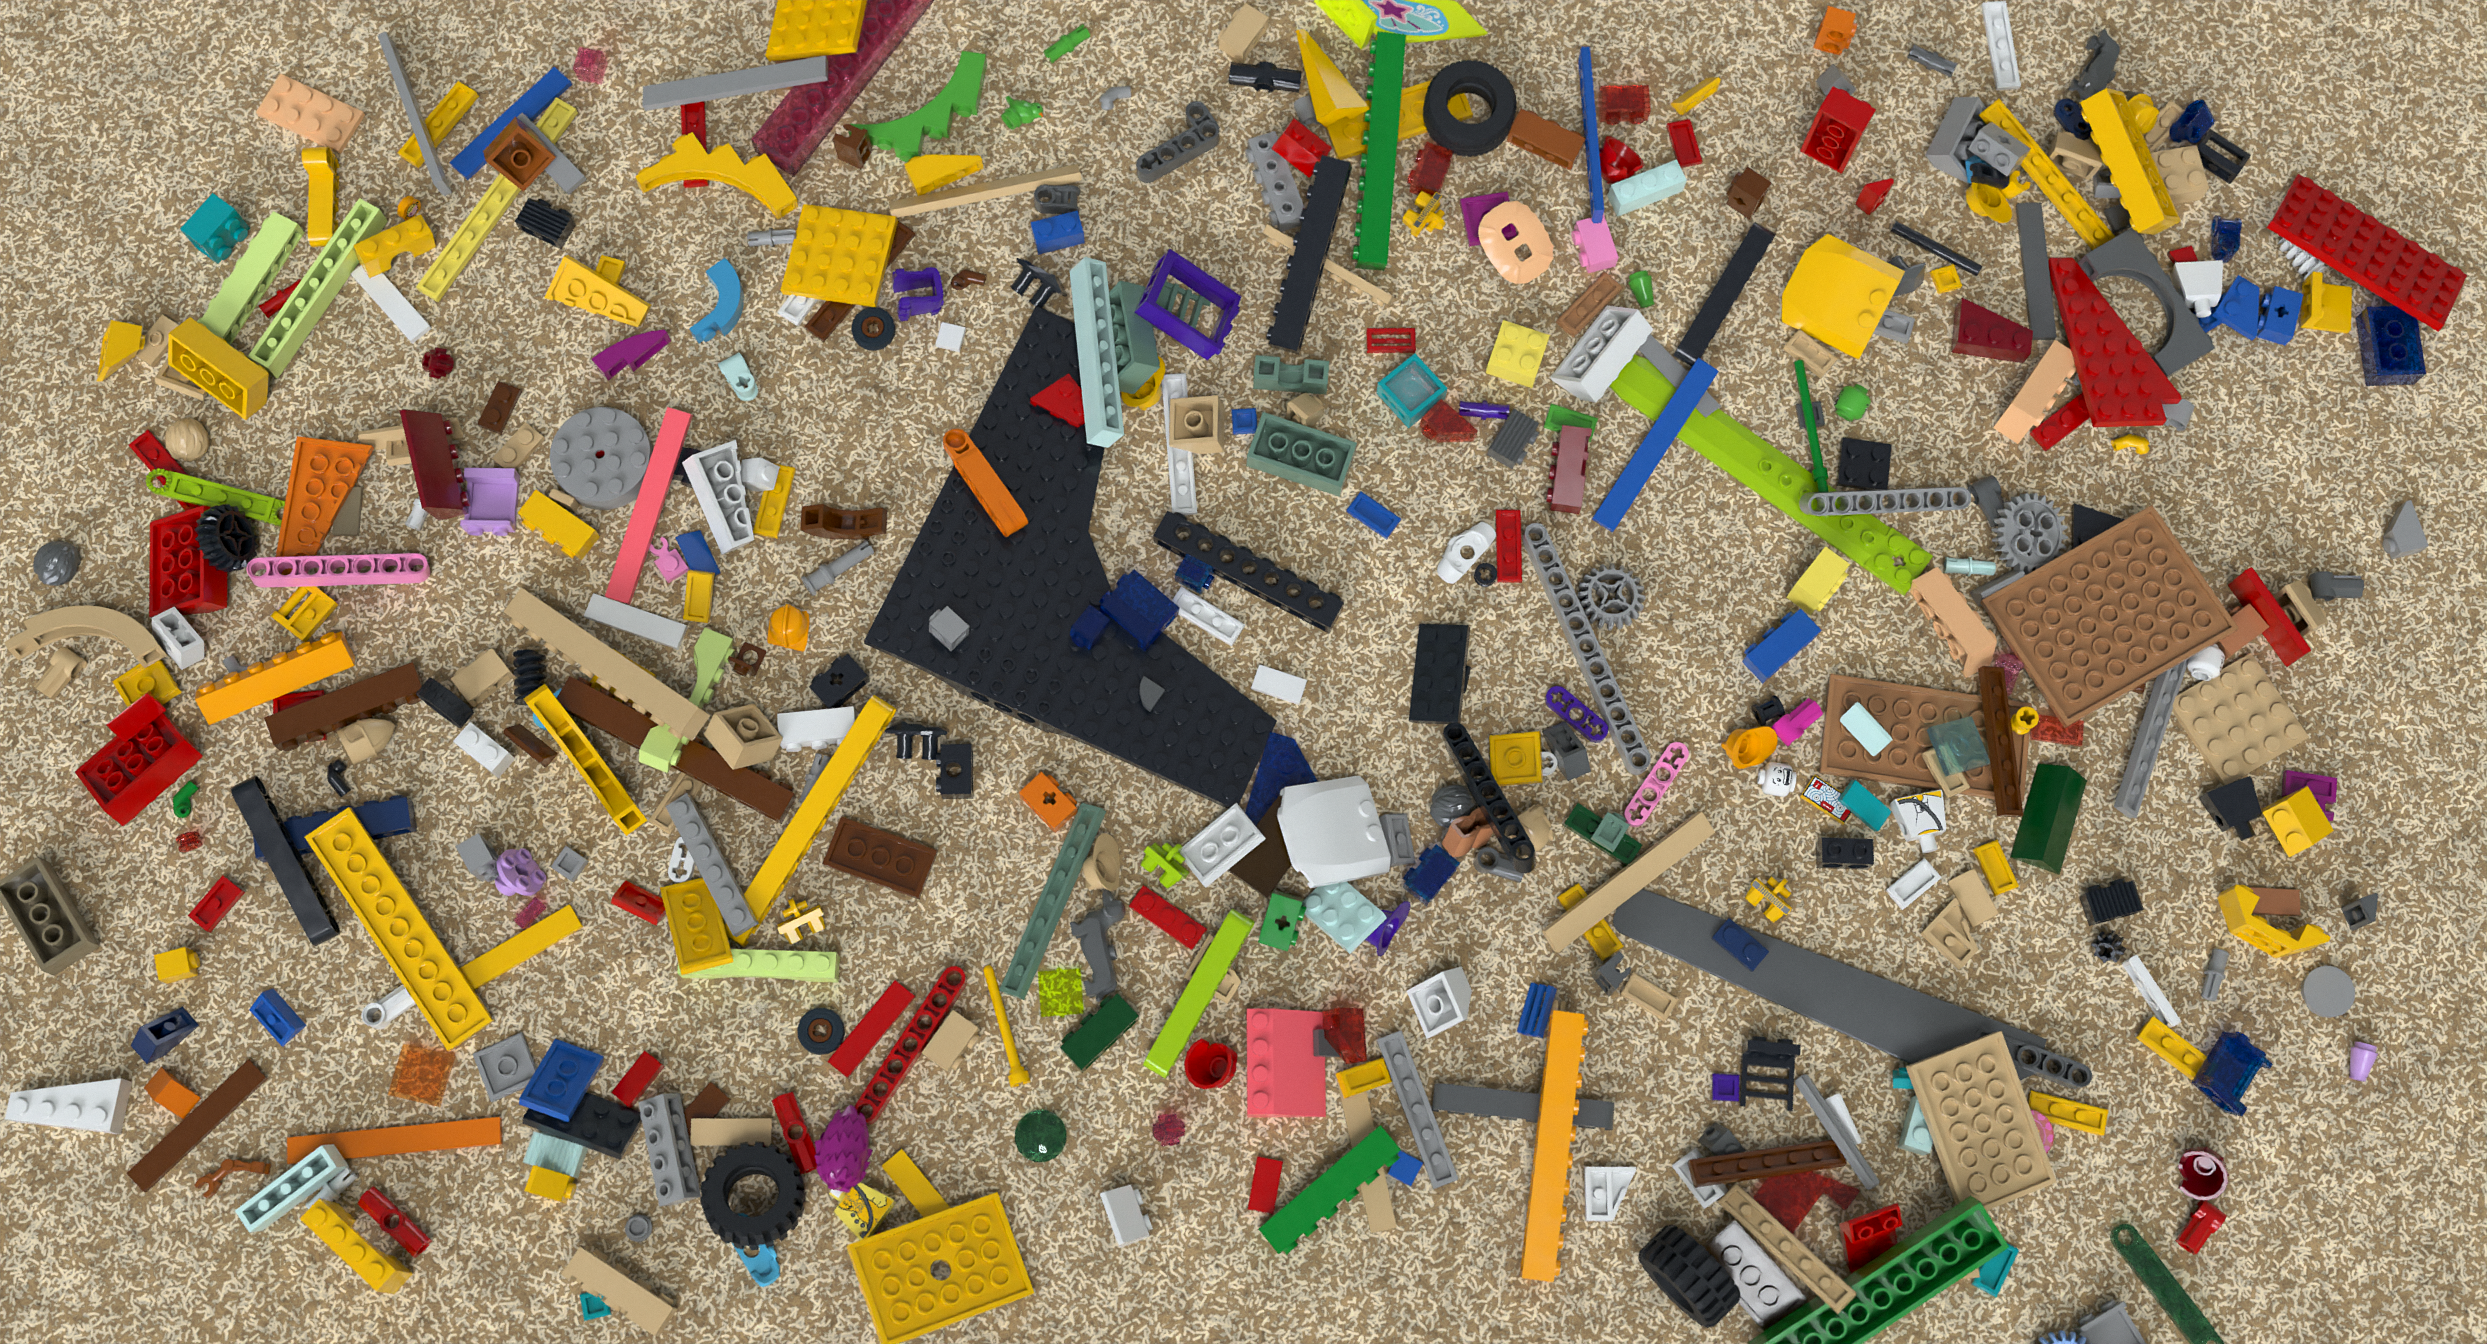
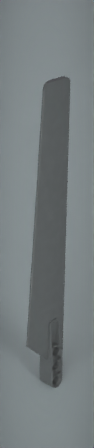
[1613,889,2092,1090]

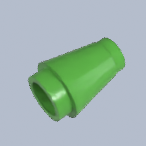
[1628,270,1655,309]

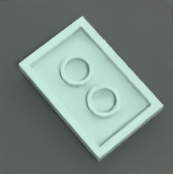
[1302,882,1387,954]

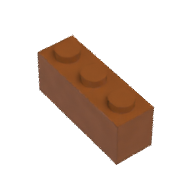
[1506,108,1586,171]

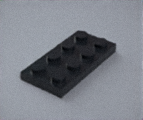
[1409,624,1470,724]
[523,1092,642,1160]

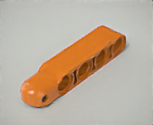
[943,429,1028,537]

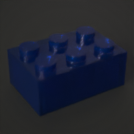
[2355,306,2426,386]

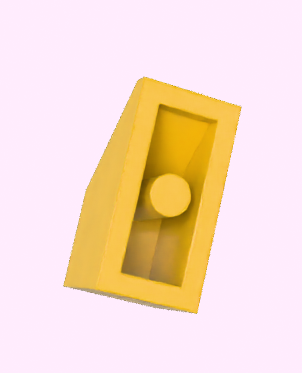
[524,1165,576,1204]

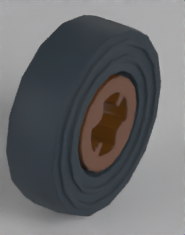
[851,307,896,351]
[797,1007,845,1055]

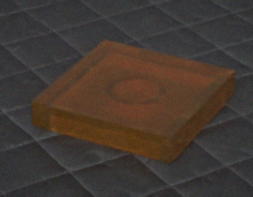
[388,1044,456,1107]

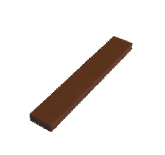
[804,221,916,343]
[1978,666,2024,818]
[127,1059,268,1193]
[1688,1139,1847,1188]

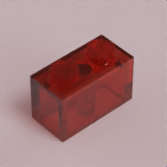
[1598,85,1651,125]
[1407,142,1454,196]

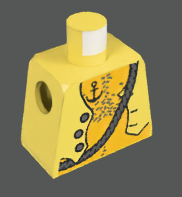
[829,1183,897,1240]

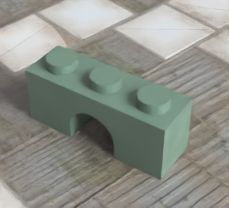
[1253,355,1329,395]

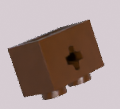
[1726,167,1772,220]

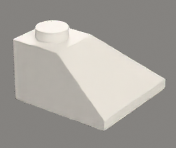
[1407,967,1472,1039]

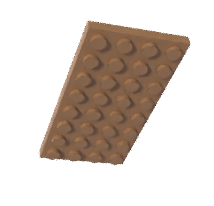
[1819,674,2032,802]

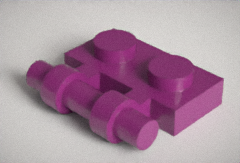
[2281,770,2337,821]

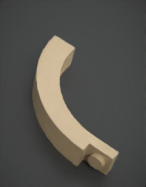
[4,605,168,668]

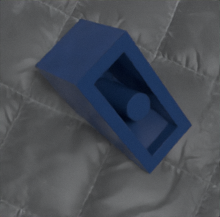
[130,1007,199,1064]

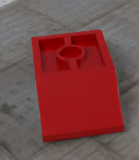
[1839,1203,1902,1274]

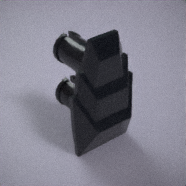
[1010,258,1068,308]
[885,719,949,760]

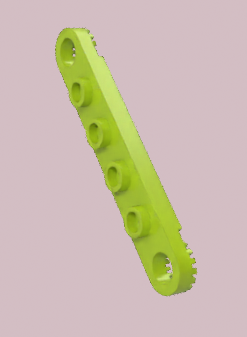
[145,468,285,527]

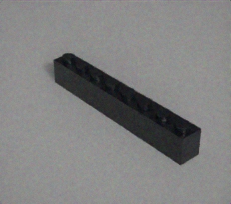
[1266,155,1352,355]

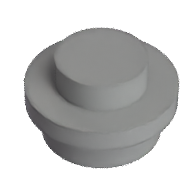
[625,1215,652,1242]

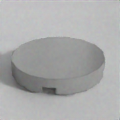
[2301,965,2355,1018]

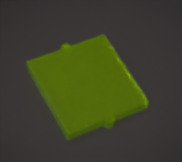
[1038,967,1084,1018]

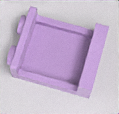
[460,468,520,536]

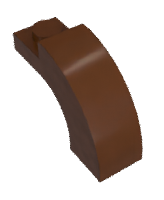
[800,504,887,540]

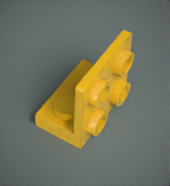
[2300,272,2352,333]

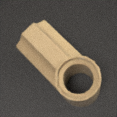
[34,647,87,700]

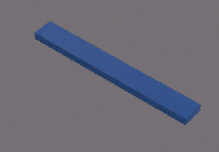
[1578,47,1604,223]
[1592,357,1719,532]

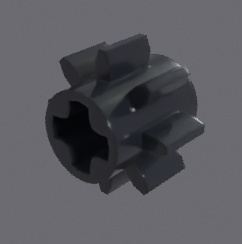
[2091,930,2127,963]

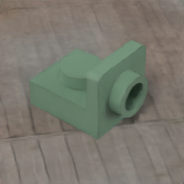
[1591,812,1630,853]

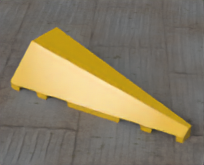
[1296,29,1370,127]

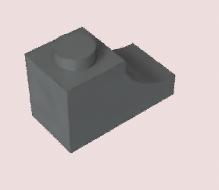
[1542,722,1591,781]

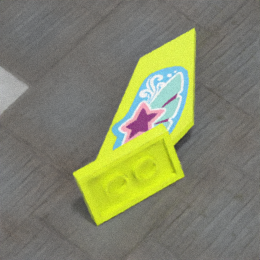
[1314,0,1488,50]

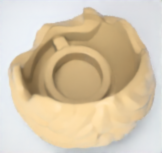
[165,417,210,462]

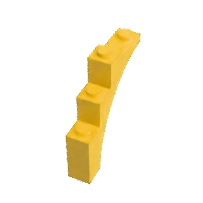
[635,132,798,220]
[524,684,648,836]

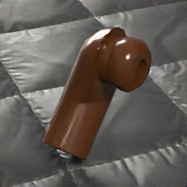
[951,269,987,290]

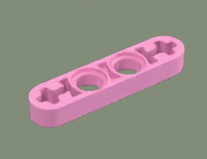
[1623,742,1689,827]

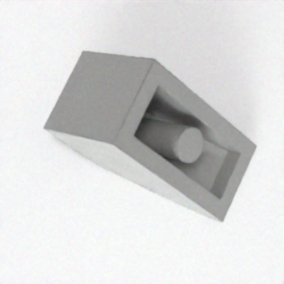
[2383,500,2429,560]

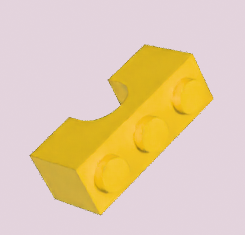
[353,214,436,279]

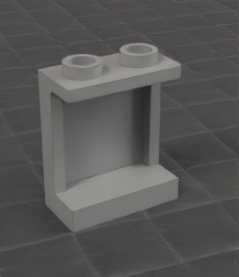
[2073,1299,2146,1344]

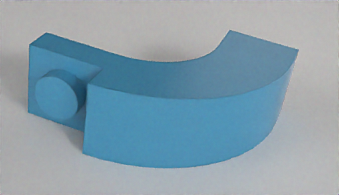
[689,258,744,344]

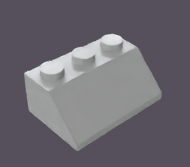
[1926,97,1987,185]

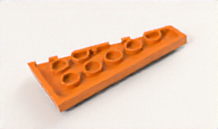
[276,436,374,575]

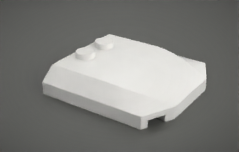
[1277,776,1391,888]

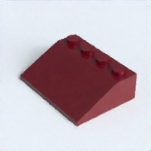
[399,409,470,521]

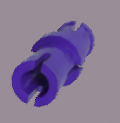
[1459,401,1510,420]

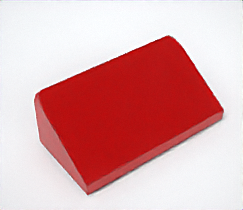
[1855,178,1894,216]
[106,690,167,742]
[611,1051,665,1108]

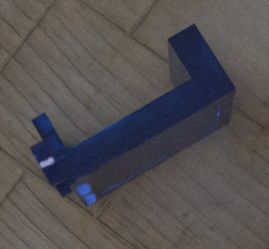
[1099,569,1180,651]
[2191,1031,2273,1117]

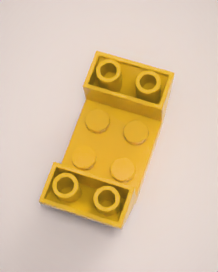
[2217,884,2331,958]

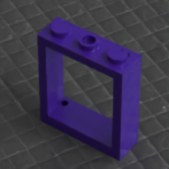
[1134,248,1242,361]

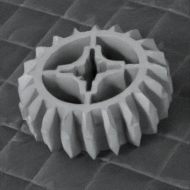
[1577,563,1646,631]

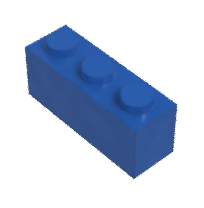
[1742,609,1822,684]

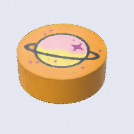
[397,196,421,220]

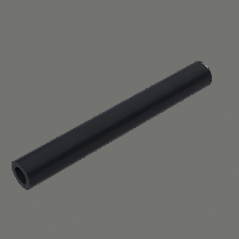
[1891,221,1982,277]

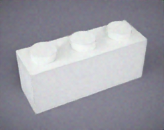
[777,706,857,752]

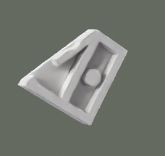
[1584,1167,1636,1221]

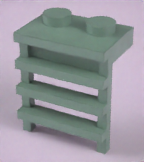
[1152,279,1211,331]

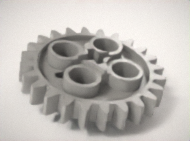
[1991,493,2068,574]

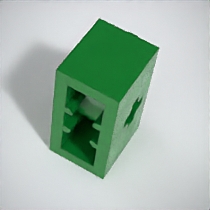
[1258,890,1307,952]

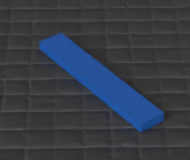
[449,67,572,181]

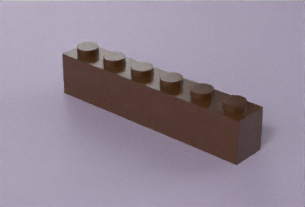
[264,662,423,751]

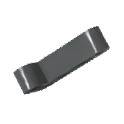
[1136,101,1220,183]

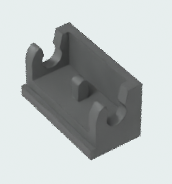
[1592,951,1631,997]

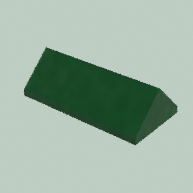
[2010,764,2087,875]

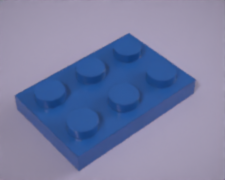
[519,1039,604,1122]

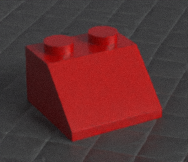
[1271,117,1332,178]

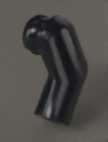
[327,759,351,798]

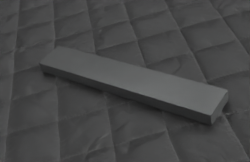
[2016,202,2057,340]

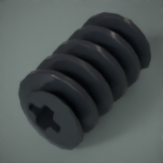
[513,650,547,706]

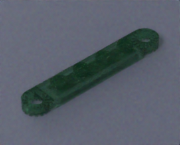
[2110,1224,2225,1344]

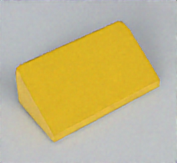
[1671,77,1721,115]

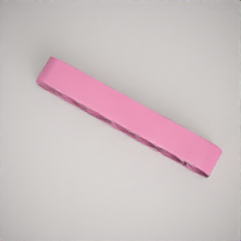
[246,553,431,588]

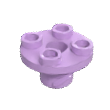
[495,848,546,896]

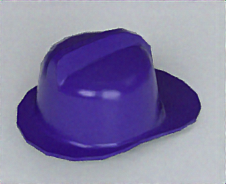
[1365,901,1411,957]

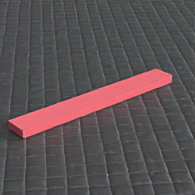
[605,407,693,605]

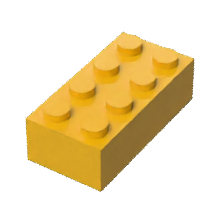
[168,317,269,420]

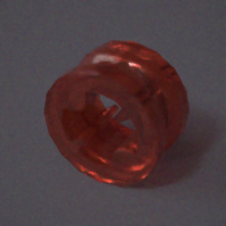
[175,831,203,853]

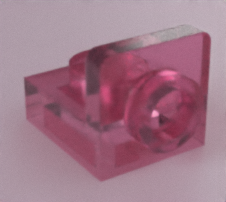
[1993,654,2024,696]

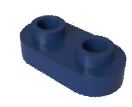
[2053,98,2093,140]

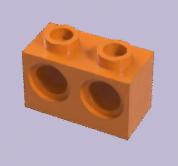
[1813,6,1857,56]

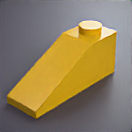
[904,154,984,196]

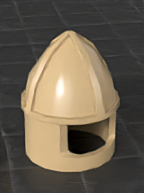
[337,718,395,765]

